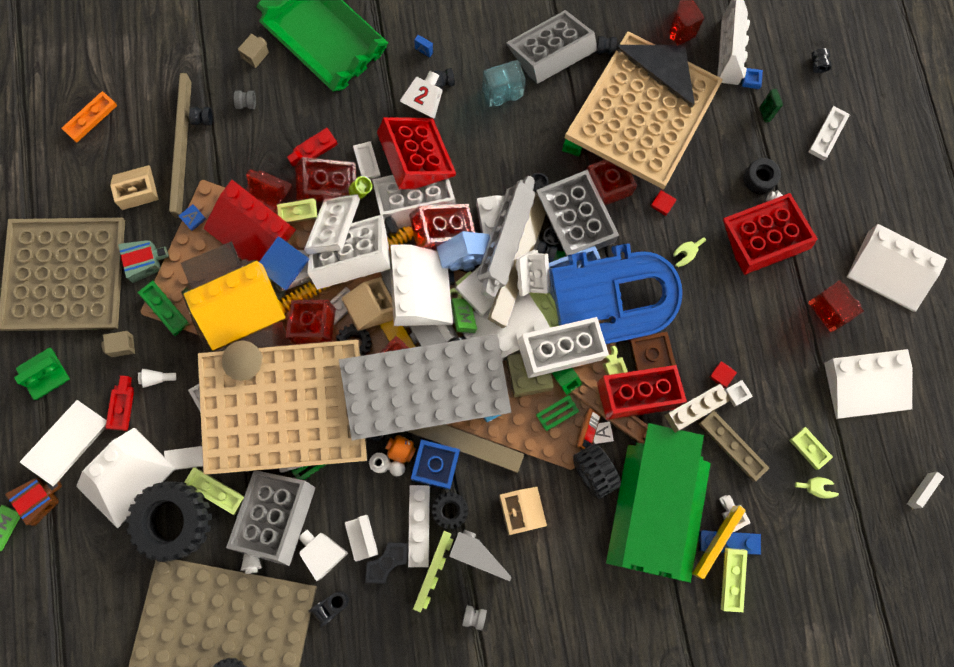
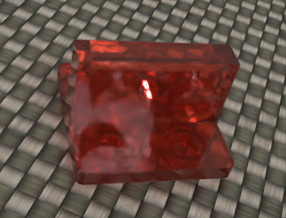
[245,169,292,212]

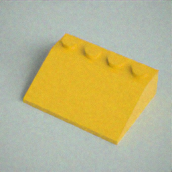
[184,261,286,351]

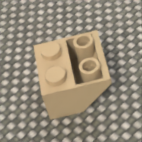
[110,165,159,210]
[342,277,393,331]
[499,487,547,535]

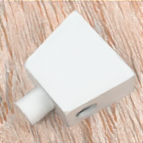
[299,530,348,581]

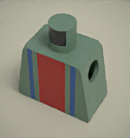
[118,240,169,283]

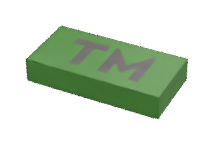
[451,298,477,333]
[0,505,20,551]

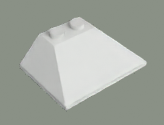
[76,428,175,528]

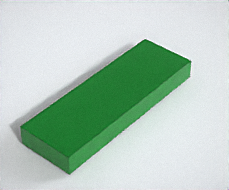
[137,281,190,336]

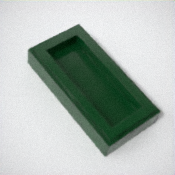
[759,89,783,123]

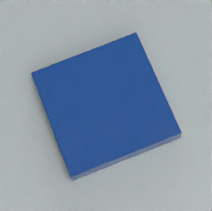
[259,236,310,291]

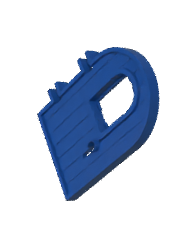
[549,244,682,344]

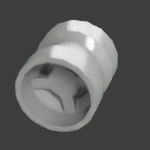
[462,605,487,631]

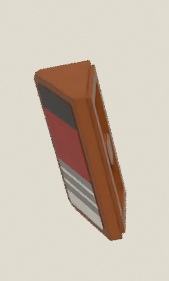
[576,408,601,450]

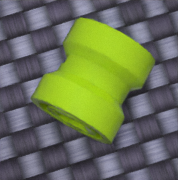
[348,176,372,199]

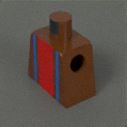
[5,478,62,526]

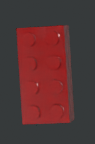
[597,365,687,420]

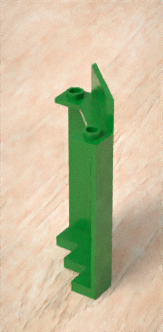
[257,0,388,92]
[606,423,711,583]

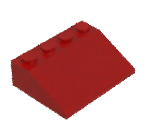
[377,117,456,189]
[203,180,296,264]
[723,193,817,275]

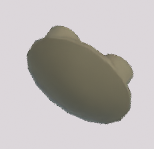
[222,340,263,381]

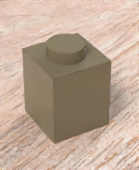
[238,34,269,68]
[101,331,135,357]

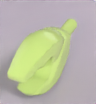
[673,237,706,267]
[795,477,839,498]

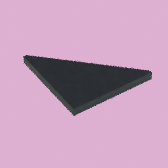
[617,44,695,107]

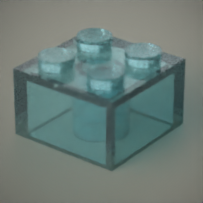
[482,60,526,107]

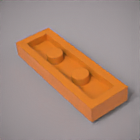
[61,91,117,143]

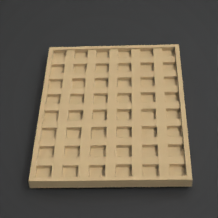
[198,340,367,475]

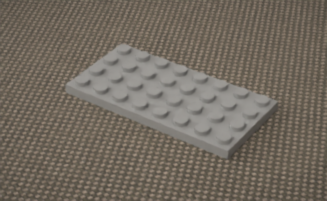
[339,334,511,440]

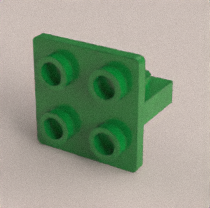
[14,348,70,400]

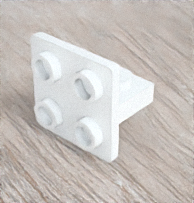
[516,250,551,296]

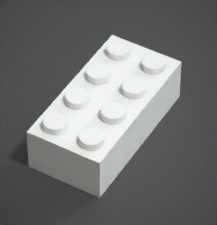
[517,317,609,378]

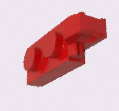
[287,128,338,166]
[105,376,134,431]

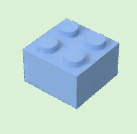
[437,232,490,271]

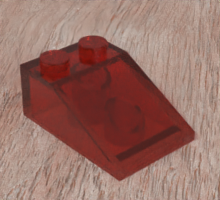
[295,157,356,202]
[409,204,475,249]

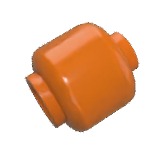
[385,435,416,464]

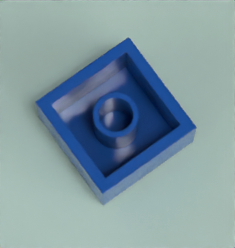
[411,440,460,490]

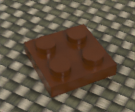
[629,332,676,371]

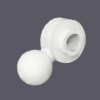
[369,453,405,476]

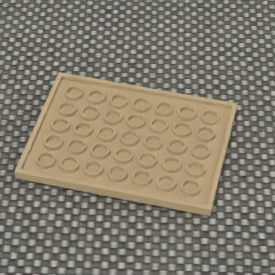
[565,31,723,190]

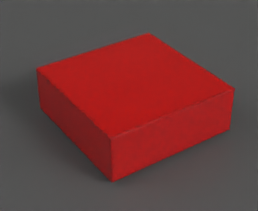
[650,190,677,216]
[709,361,737,388]

